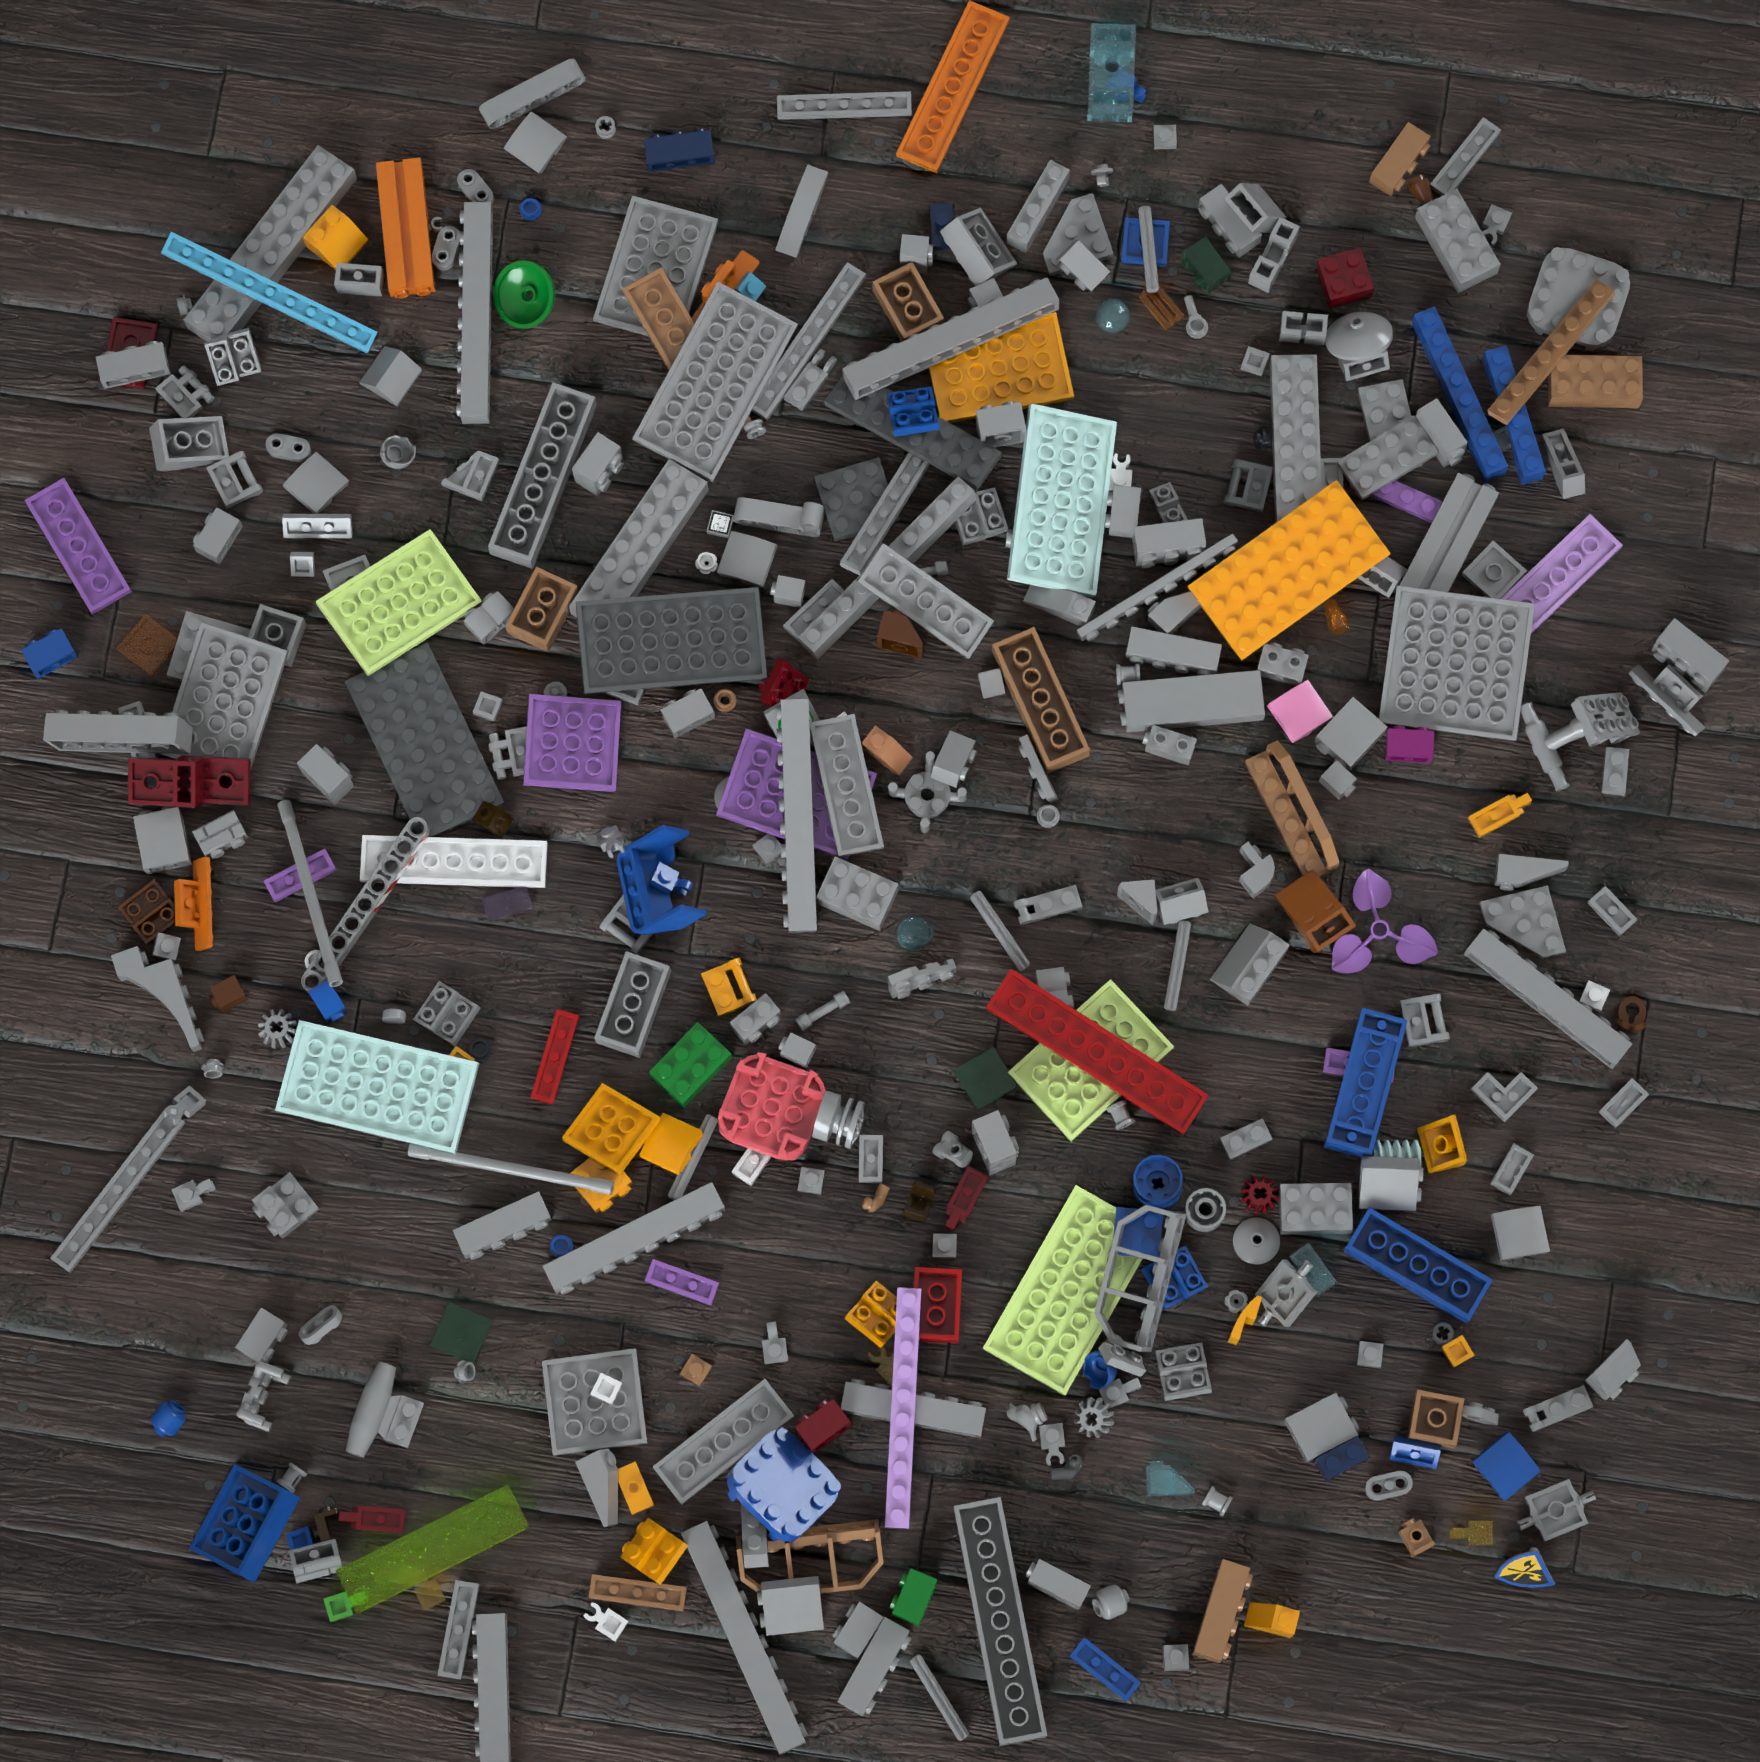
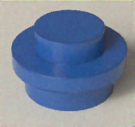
[519,198,542,221]
[550,1235,573,1258]

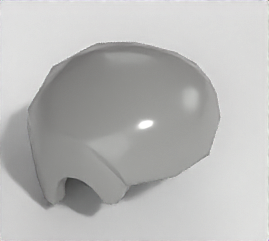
[380,435,416,470]

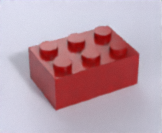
[914,1267,962,1344]

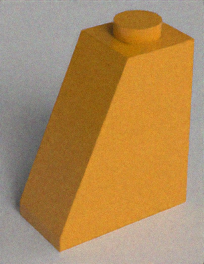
[1244,1602,1300,1638]

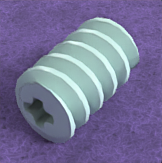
[1372,1140,1421,1167]

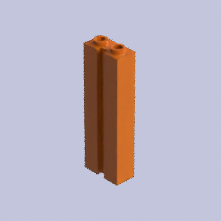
[376,158,436,299]

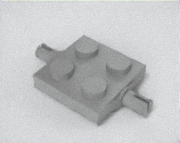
[1255,1260,1317,1327]
[1517,1479,1596,1542]

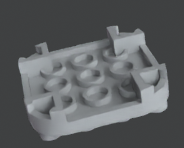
[1526,247,1630,351]

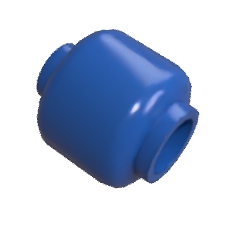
[150,1400,186,1437]

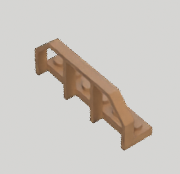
[1245,740,1340,878]
[736,1519,883,1594]

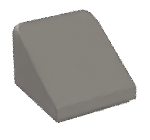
[978,668,1005,699]

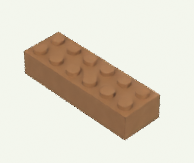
[992,627,1090,774]

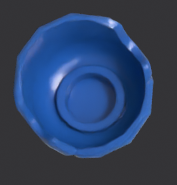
[1083,1350,1117,1390]

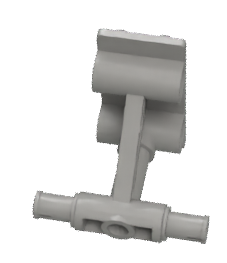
[1520,692,1640,792]

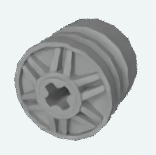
[812,1090,865,1149]

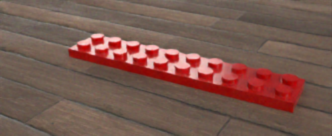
[985,969,1209,1135]

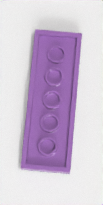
[24,478,132,615]

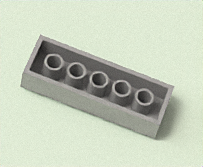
[43,710,193,754]

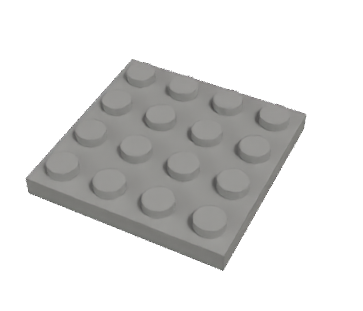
[542,1348,648,1456]

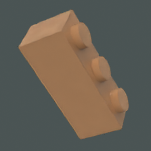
[1369,122,1431,196]

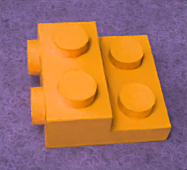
[570,1158,633,1213]
[620,1518,688,1585]

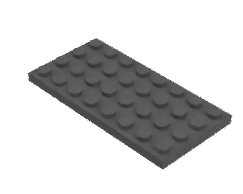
[575,587,767,694]
[344,642,505,837]

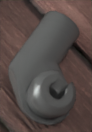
[1051,1454,1083,1480]

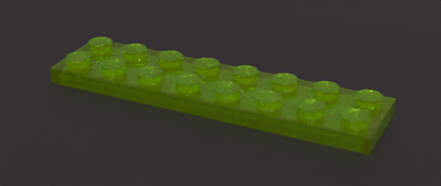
[335,1484,529,1614]

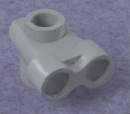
[933,1131,973,1167]

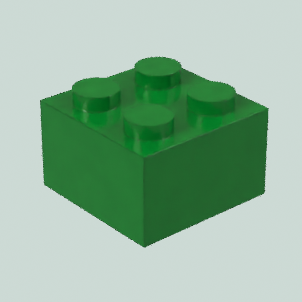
[890,1568,937,1627]

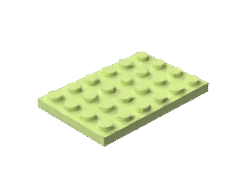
[316,529,482,676]
[1008,979,1174,1142]

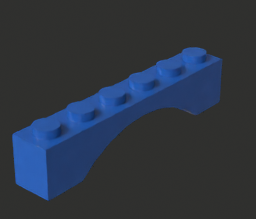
[1482,345,1546,485]

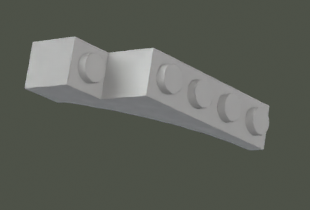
[111,946,204,1052]

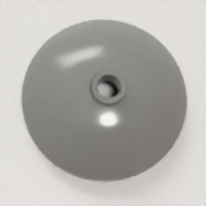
[1325,312,1393,361]

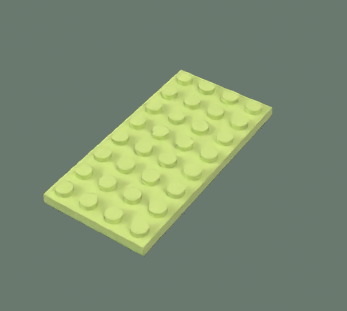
[983,1185,1143,1396]

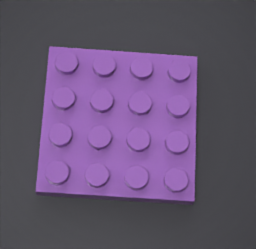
[523,694,621,792]

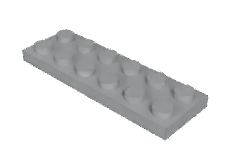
[856,543,994,659]
[809,714,884,858]
[653,1379,794,1505]

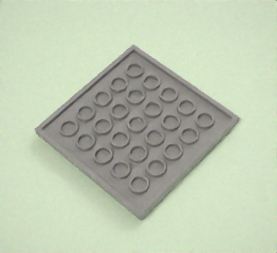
[1379,585,1535,741]

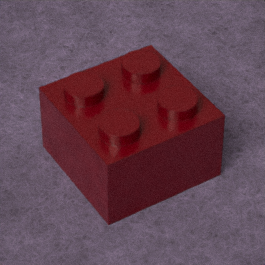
[1316,247,1374,309]
[795,1399,851,1454]

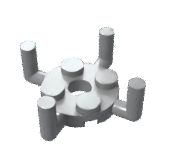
[888,751,967,833]
[236,1361,291,1432]

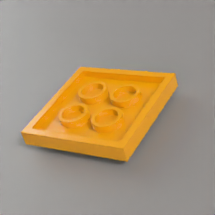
[562,1083,660,1175]

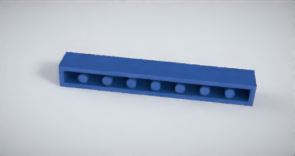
[1411,306,1509,483]

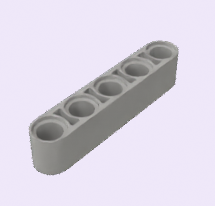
[479,58,586,129]

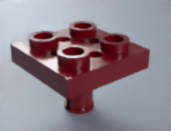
[759,659,809,708]

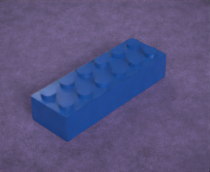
[1343,1207,1493,1324]

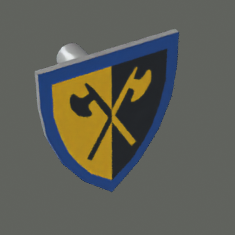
[1494,1547,1555,1588]

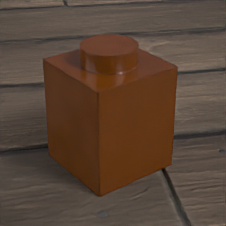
[209,975,248,1012]

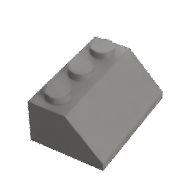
[940,208,1017,286]
[1210,924,1290,1006]

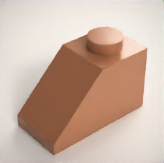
[861,726,913,776]

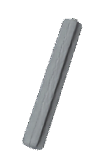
[1138,206,1159,293]
[971,891,1030,971]
[1164,920,1191,1011]
[668,1114,718,1200]
[910,1654,969,1741]

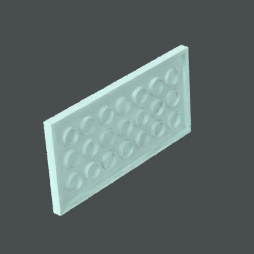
[1007,404,1117,597]
[275,1020,479,1154]

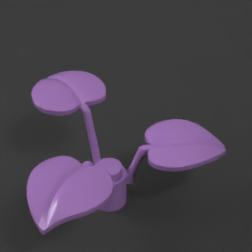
[1331,869,1438,973]

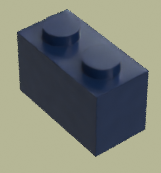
[1314,1436,1369,1483]

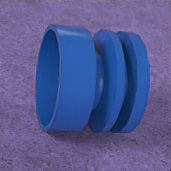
[1133,1155,1183,1210]

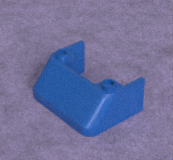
[616,825,707,935]

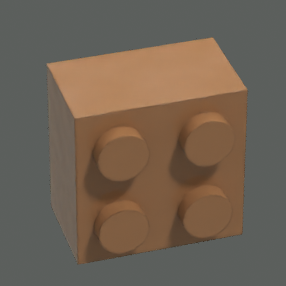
[1407,1390,1464,1449]

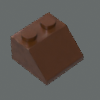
[877,609,923,659]

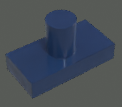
[930,203,953,250]

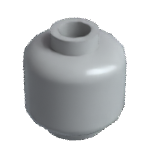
[1092,1585,1130,1620]

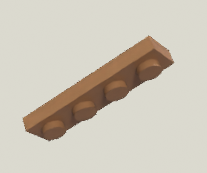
[589,1574,687,1612]

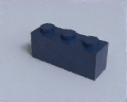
[644,129,715,172]

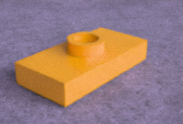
[618,1461,654,1515]

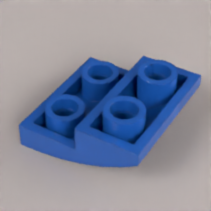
[887,387,939,437]
[1141,1245,1208,1311]
[1472,1431,1541,1501]

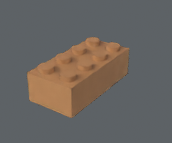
[1548,355,1643,408]
[1192,1559,1253,1663]

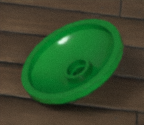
[493,260,555,329]

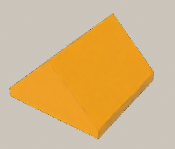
[1417,1115,1467,1173]

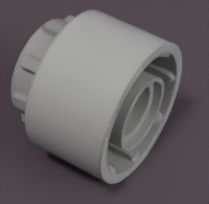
[1184,1188,1226,1232]

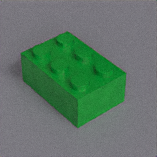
[649,1022,733,1108]

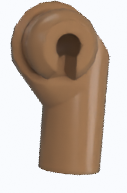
[862,1183,890,1213]

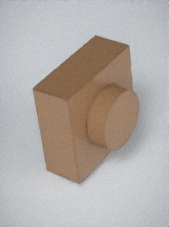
[680,1354,712,1387]

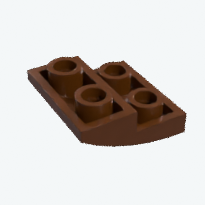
[117,879,175,944]

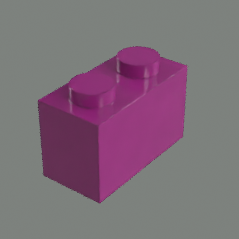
[1385,726,1434,763]

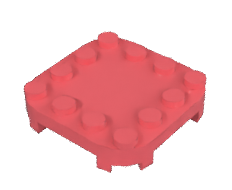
[718,1052,826,1161]

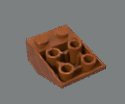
[1275,869,1356,953]

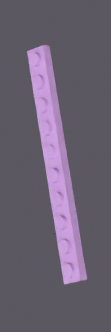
[885,1288,921,1529]

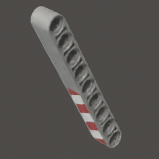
[301,817,430,992]

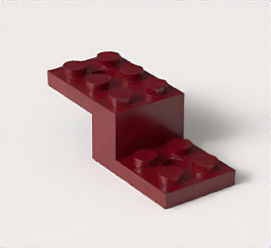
[128,755,251,808]

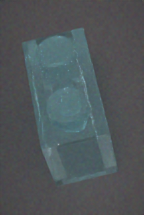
[1289,1242,1337,1297]

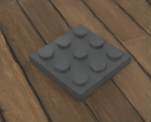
[814,457,899,542]

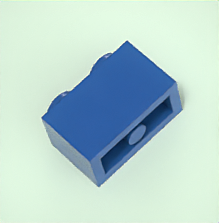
[21,628,78,679]

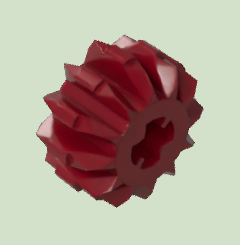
[1240,1175,1280,1215]

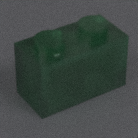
[1182,237,1231,293]

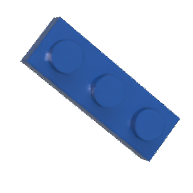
[1069,1637,1141,1702]

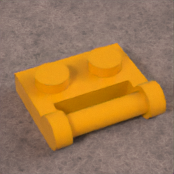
[701,958,757,1017]

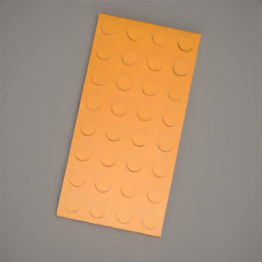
[1188,480,1391,661]

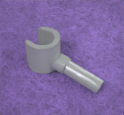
[429,217,443,233]

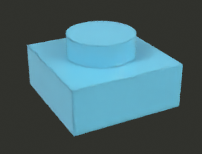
[734,272,766,301]

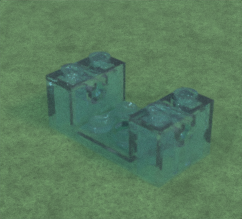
[1087,23,1136,122]

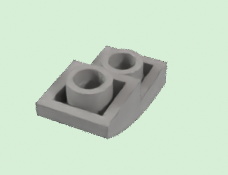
[1149,482,1188,523]

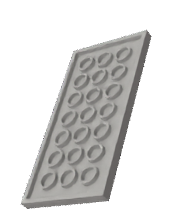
[632,282,798,482]

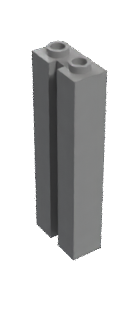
[1400,473,1499,592]
[1118,670,1265,733]

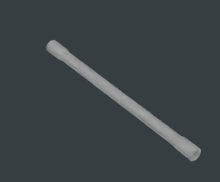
[277,800,343,987]
[408,1143,614,1195]

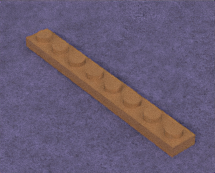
[1488,279,1615,425]

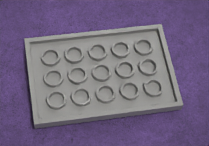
[593,196,718,336]
[160,622,289,777]

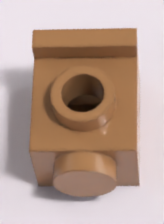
[1398,1518,1435,1558]

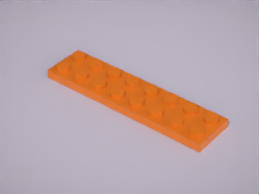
[896,0,1010,174]

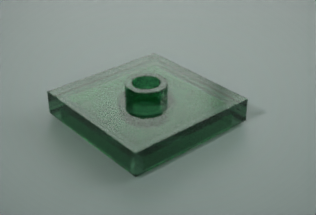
[953,1047,1018,1111]
[430,1302,493,1364]

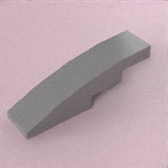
[775,165,829,258]

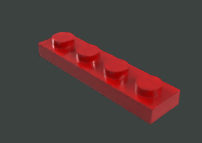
[530,1009,580,1105]

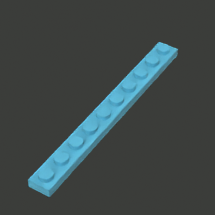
[161,232,377,353]

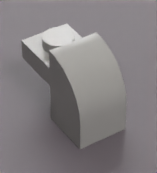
[1239,842,1275,899]

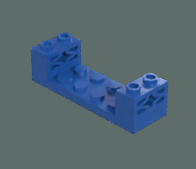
[1323,1007,1408,1158]

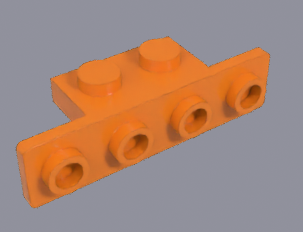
[692,250,760,323]
[174,857,213,951]

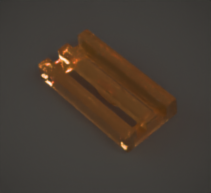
[1139,285,1184,331]

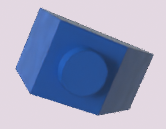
[308,979,348,1023]

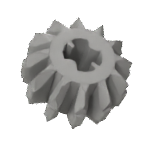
[258,1009,297,1049]
[1074,1397,1115,1438]

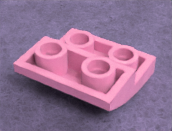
[1267,680,1333,743]

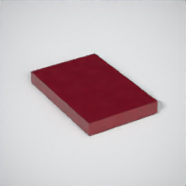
[99,317,158,390]

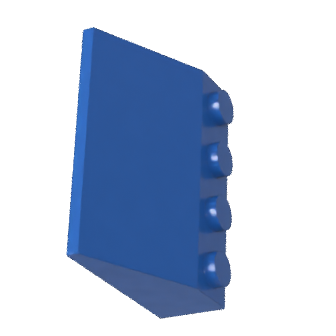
[189,1464,300,1583]

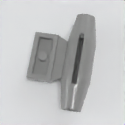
[346,1362,424,1458]

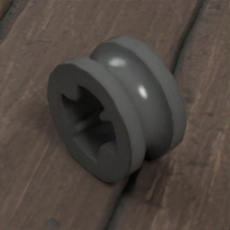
[1431,1322,1454,1345]

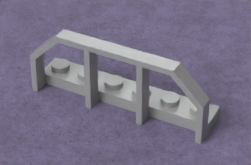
[1094,1205,1187,1352]

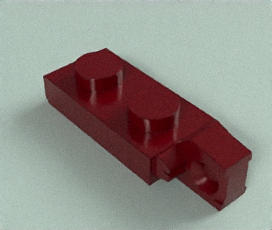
[945,1166,989,1232]
[339,1506,406,1534]

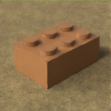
[872,262,944,342]
[505,567,579,653]

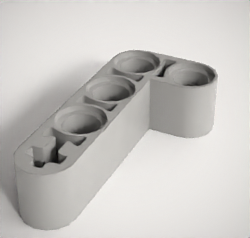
[733,497,824,537]

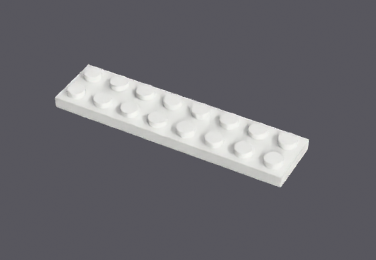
[360,835,548,888]

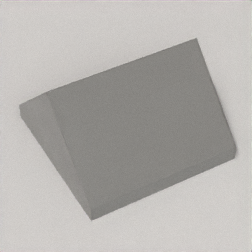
[359,346,422,407]
[1117,880,1157,925]

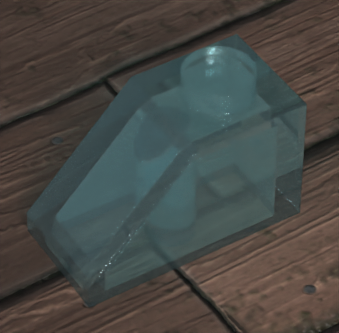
[1145,1461,1195,1497]

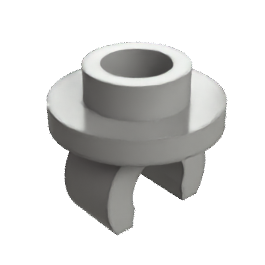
[1091,164,1113,187]

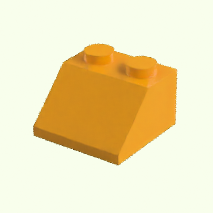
[303,205,369,270]

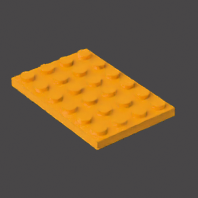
[929,312,1074,423]

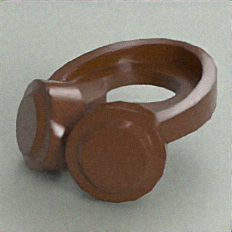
[1616,996,1647,1032]

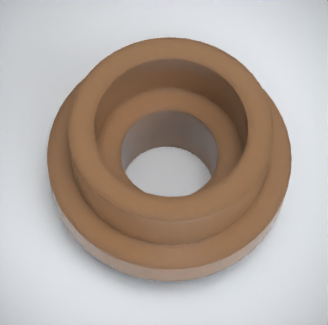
[714,689,737,712]

